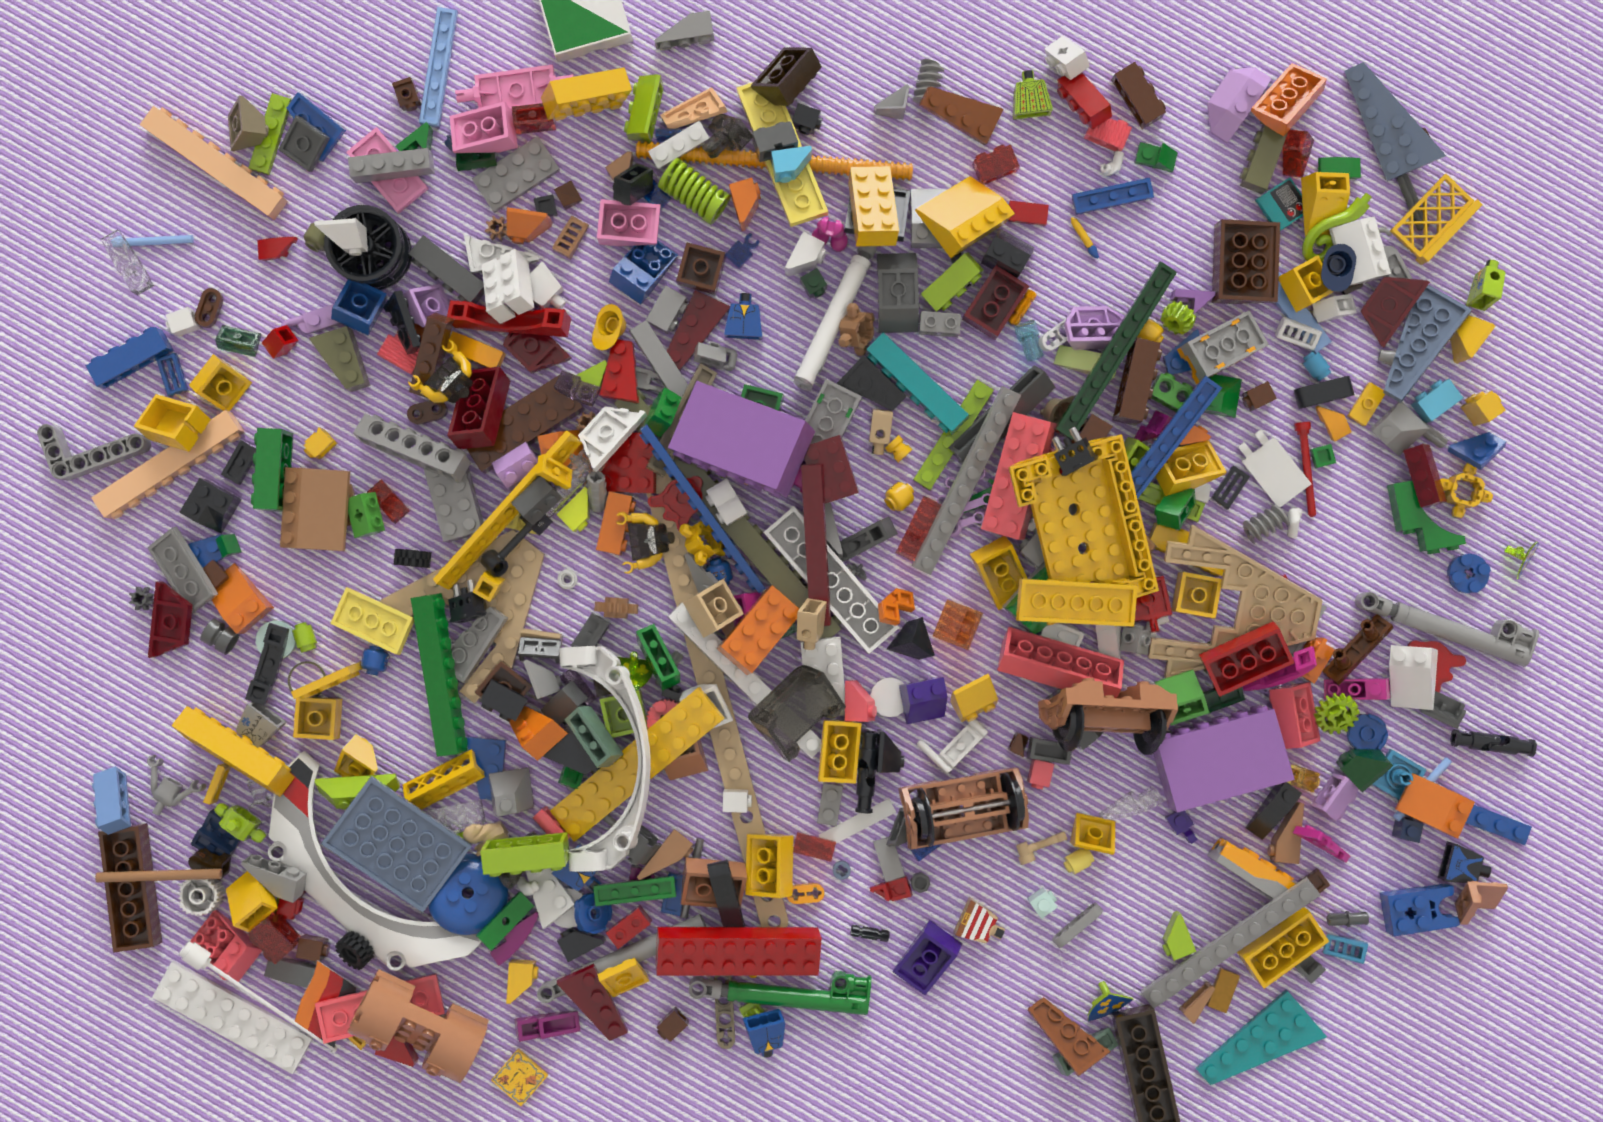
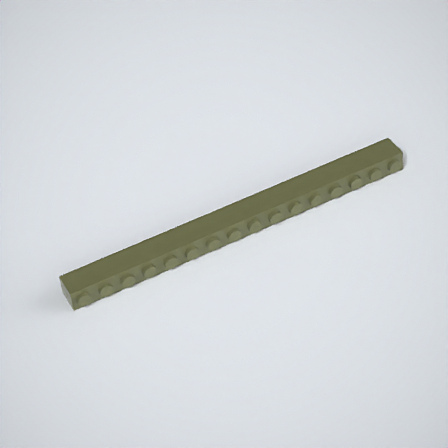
[614,389,842,638]

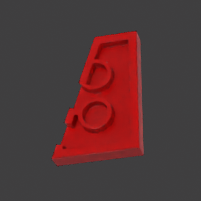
[599,339,639,403]

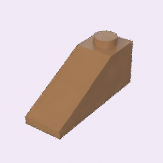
[1268,802,1304,864]
[637,829,694,880]

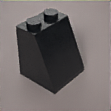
[981,229,1035,278]
[543,726,600,775]

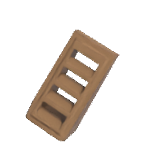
[552,216,589,260]
[1179,982,1215,1024]

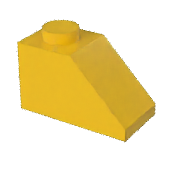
[506,959,539,1004]

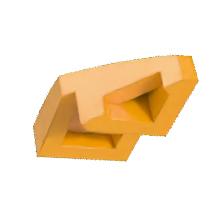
[1315,406,1352,442]

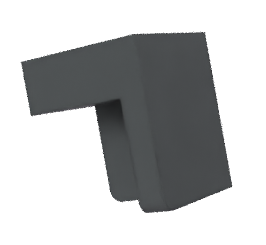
[1294,955,1326,984]

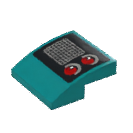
[1255,177,1303,231]

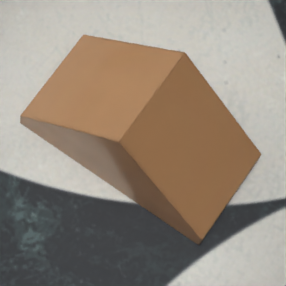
[605,151,634,181]

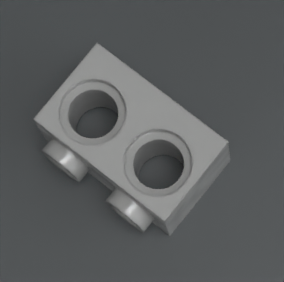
[918,311,961,338]

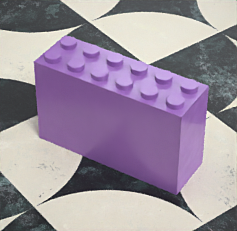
[668,381,815,499]
[1153,705,1295,813]

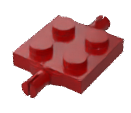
[1135,576,1172,633]

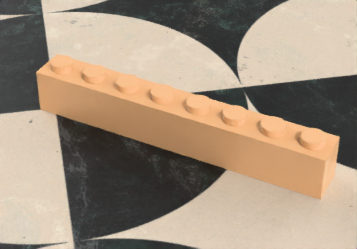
[140,106,288,220]
[91,410,245,519]

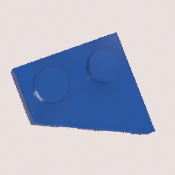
[1448,432,1507,470]

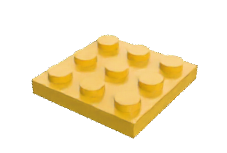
[291,661,363,700]

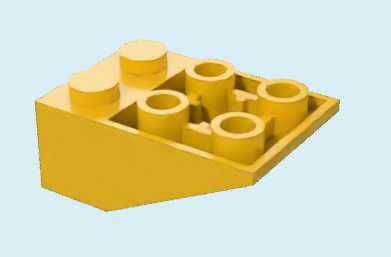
[1301,172,1350,237]

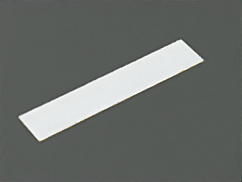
[819,798,896,849]

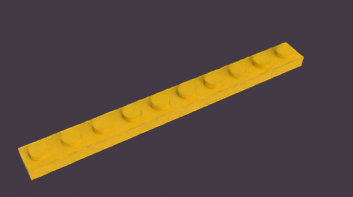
[433,430,582,590]

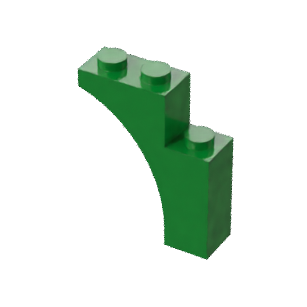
[1387,480,1466,554]

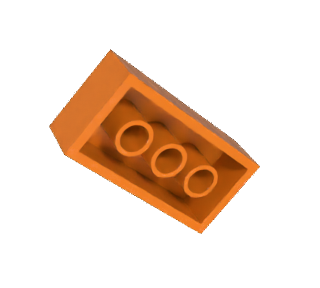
[717,585,799,675]

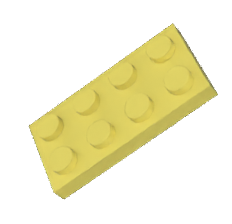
[330,587,414,655]

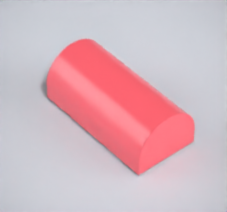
[532,806,570,839]

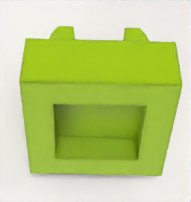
[739,1003,765,1018]

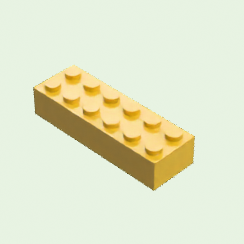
[171,706,295,797]

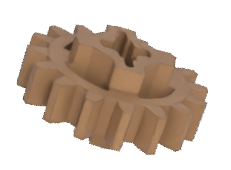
[594,597,638,619]

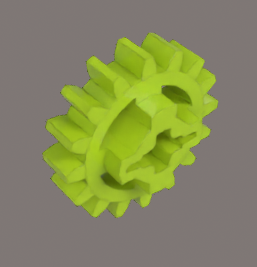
[1314,693,1360,735]

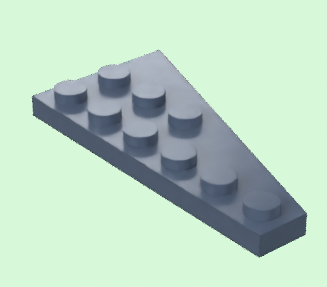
[1383,279,1472,403]

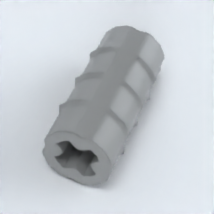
[587,471,607,512]

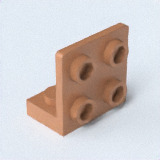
[1454,881,1508,925]

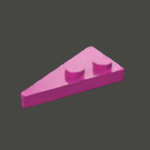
[1293,825,1350,863]

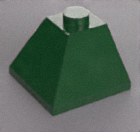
[1336,749,1393,793]

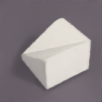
[1195,483,1211,504]

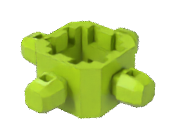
[214,803,266,843]

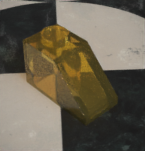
[1287,764,1320,793]

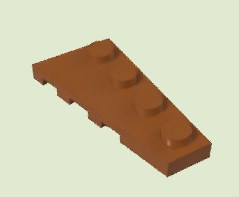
[919,86,1004,145]

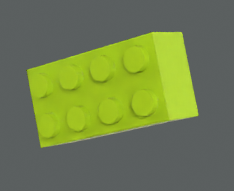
[480,832,569,877]

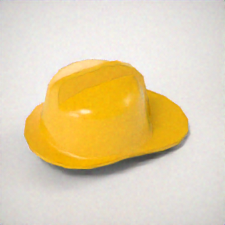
[592,304,626,351]

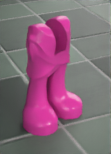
[811,217,848,252]

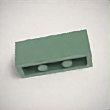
[564,706,623,768]

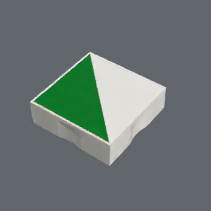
[539,0,633,63]

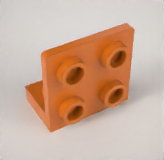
[1301,637,1335,684]

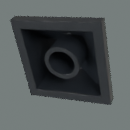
[876,729,904,773]

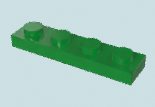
[593,876,677,906]

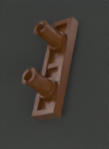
[1322,614,1393,686]

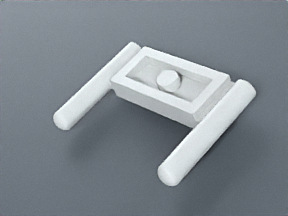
[917,708,989,775]

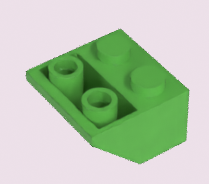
[1155,669,1209,726]

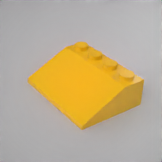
[915,176,1015,258]

